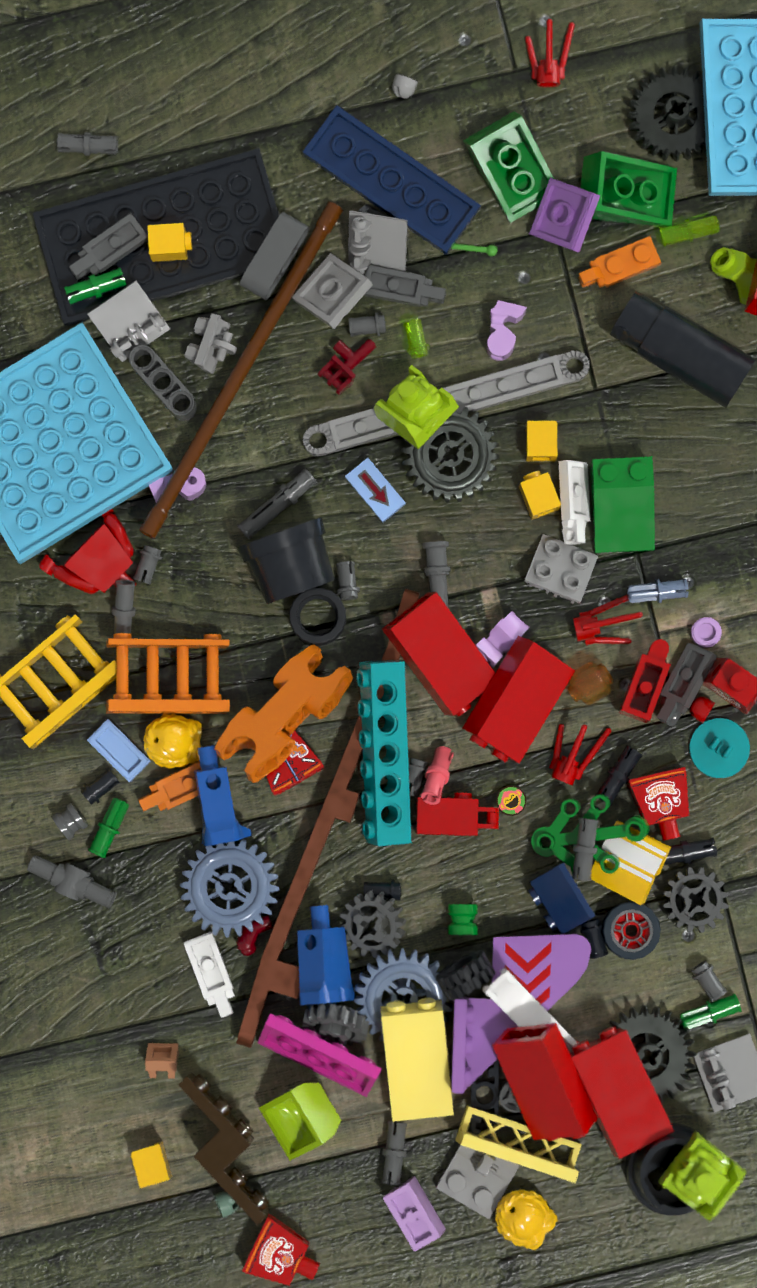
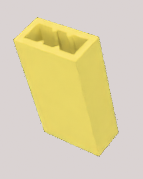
[381,998,454,1122]

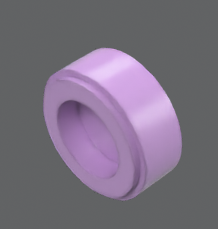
[690,617,722,648]

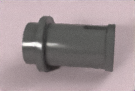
[349,313,386,337]
[132,545,163,585]
[336,561,360,600]
[409,757,428,797]
[691,961,727,1002]

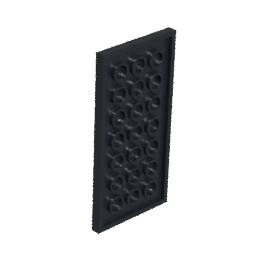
[32,148,292,327]

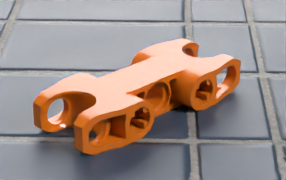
[214,644,353,783]

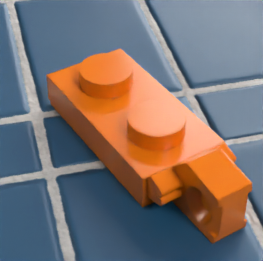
[578,236,662,288]
[138,761,201,812]

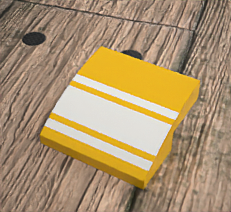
[591,820,671,905]

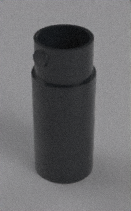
[610,291,756,408]

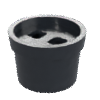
[237,517,335,604]
[625,1123,703,1216]

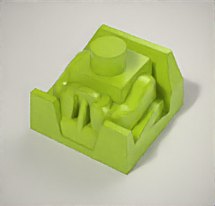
[374,365,459,449]
[259,1083,341,1161]
[658,1131,746,1221]

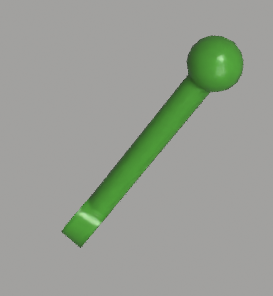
[451,244,498,257]

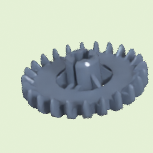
[180,839,280,938]
[354,948,453,1041]

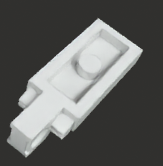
[559,460,590,545]
[183,931,235,1018]

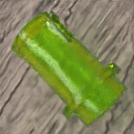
[403,319,430,359]

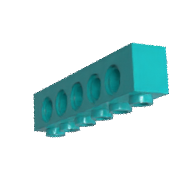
[356,660,411,846]

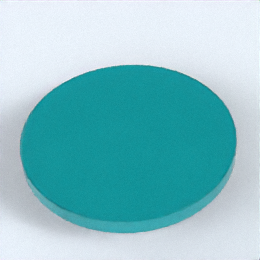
[689,718,750,778]

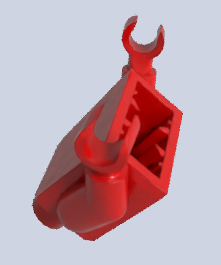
[39,509,137,594]

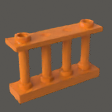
[106,633,230,714]

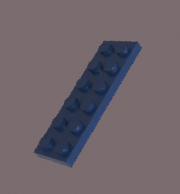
[302,105,481,255]

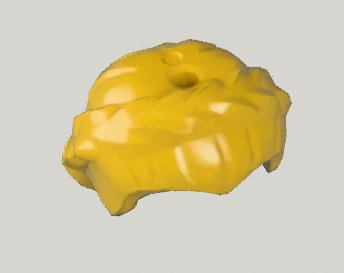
[143,714,202,769]
[495,1189,558,1250]

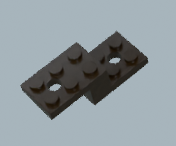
[178,1072,270,1225]

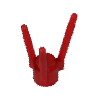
[525,19,575,87]
[573,595,643,645]
[549,724,611,786]

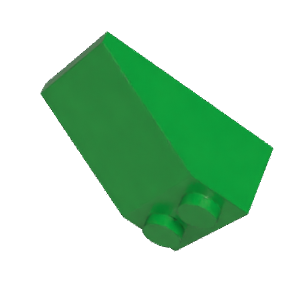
[463,111,554,223]
[580,151,677,227]
[590,456,655,553]

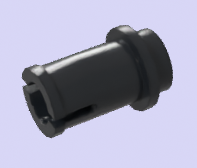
[80,768,120,805]
[364,879,401,904]
[580,919,608,959]

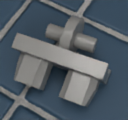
[185,313,237,374]

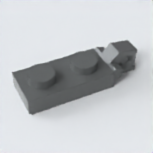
[69,214,148,280]
[363,265,446,307]
[657,643,717,727]

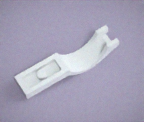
[482,968,577,1053]

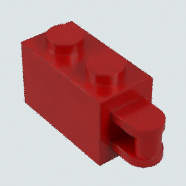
[618,639,671,723]
[417,793,499,836]

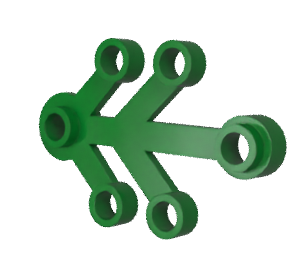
[531,794,649,874]

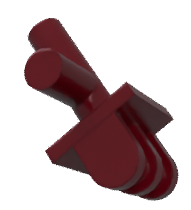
[317,339,376,395]

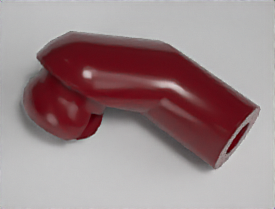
[236,914,273,956]

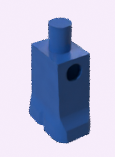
[194,745,252,846]
[297,905,355,1005]

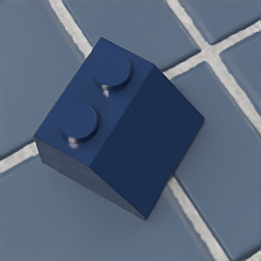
[527,863,595,934]

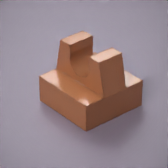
[145,1043,179,1079]

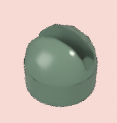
[214,1191,239,1218]

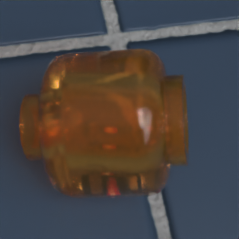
[567,661,614,706]

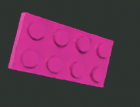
[258,1014,381,1097]

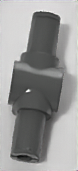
[27,855,117,908]

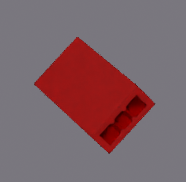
[382,592,495,716]
[462,636,575,764]
[492,1023,598,1141]
[570,1026,674,1159]

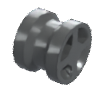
[51,802,89,840]
[499,1081,521,1113]

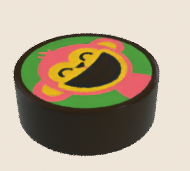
[496,786,526,816]

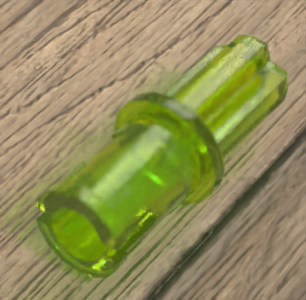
[660,216,720,247]

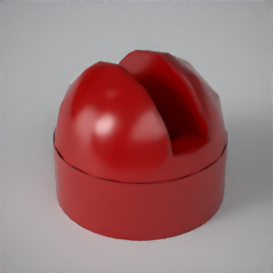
[690,697,715,723]

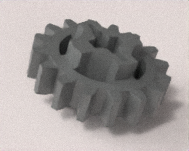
[662,867,729,933]
[339,890,406,958]
[302,1003,370,1046]

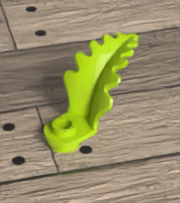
[711,247,757,305]

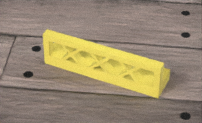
[455,1105,582,1183]

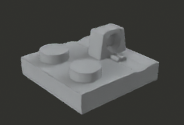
[292,253,373,329]
[436,1145,520,1219]

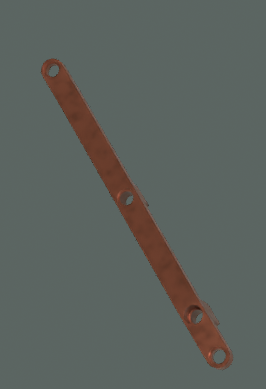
[236,589,420,1048]

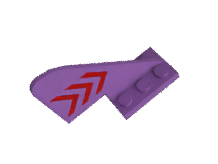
[451,934,591,1093]

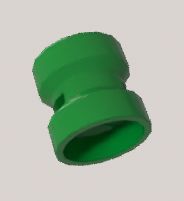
[448,904,478,935]

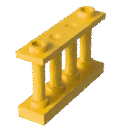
[0,614,116,749]

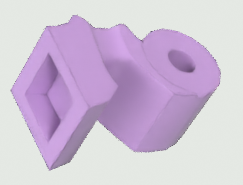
[487,300,527,361]
[149,468,206,502]
[475,611,530,669]

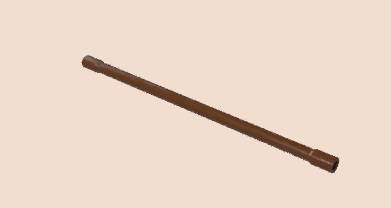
[139,202,343,539]

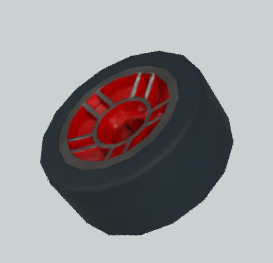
[602,902,661,960]

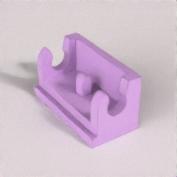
[383,1176,446,1252]

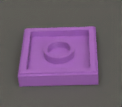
[529,178,600,252]

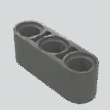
[240,212,309,300]
[129,345,197,421]

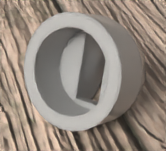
[392,74,418,98]

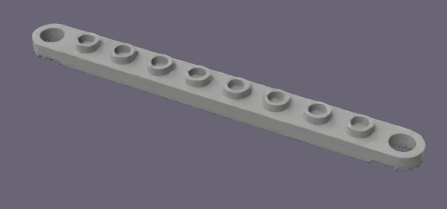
[303,350,590,456]

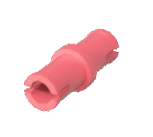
[421,746,454,805]

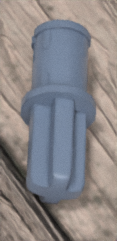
[627,579,689,603]

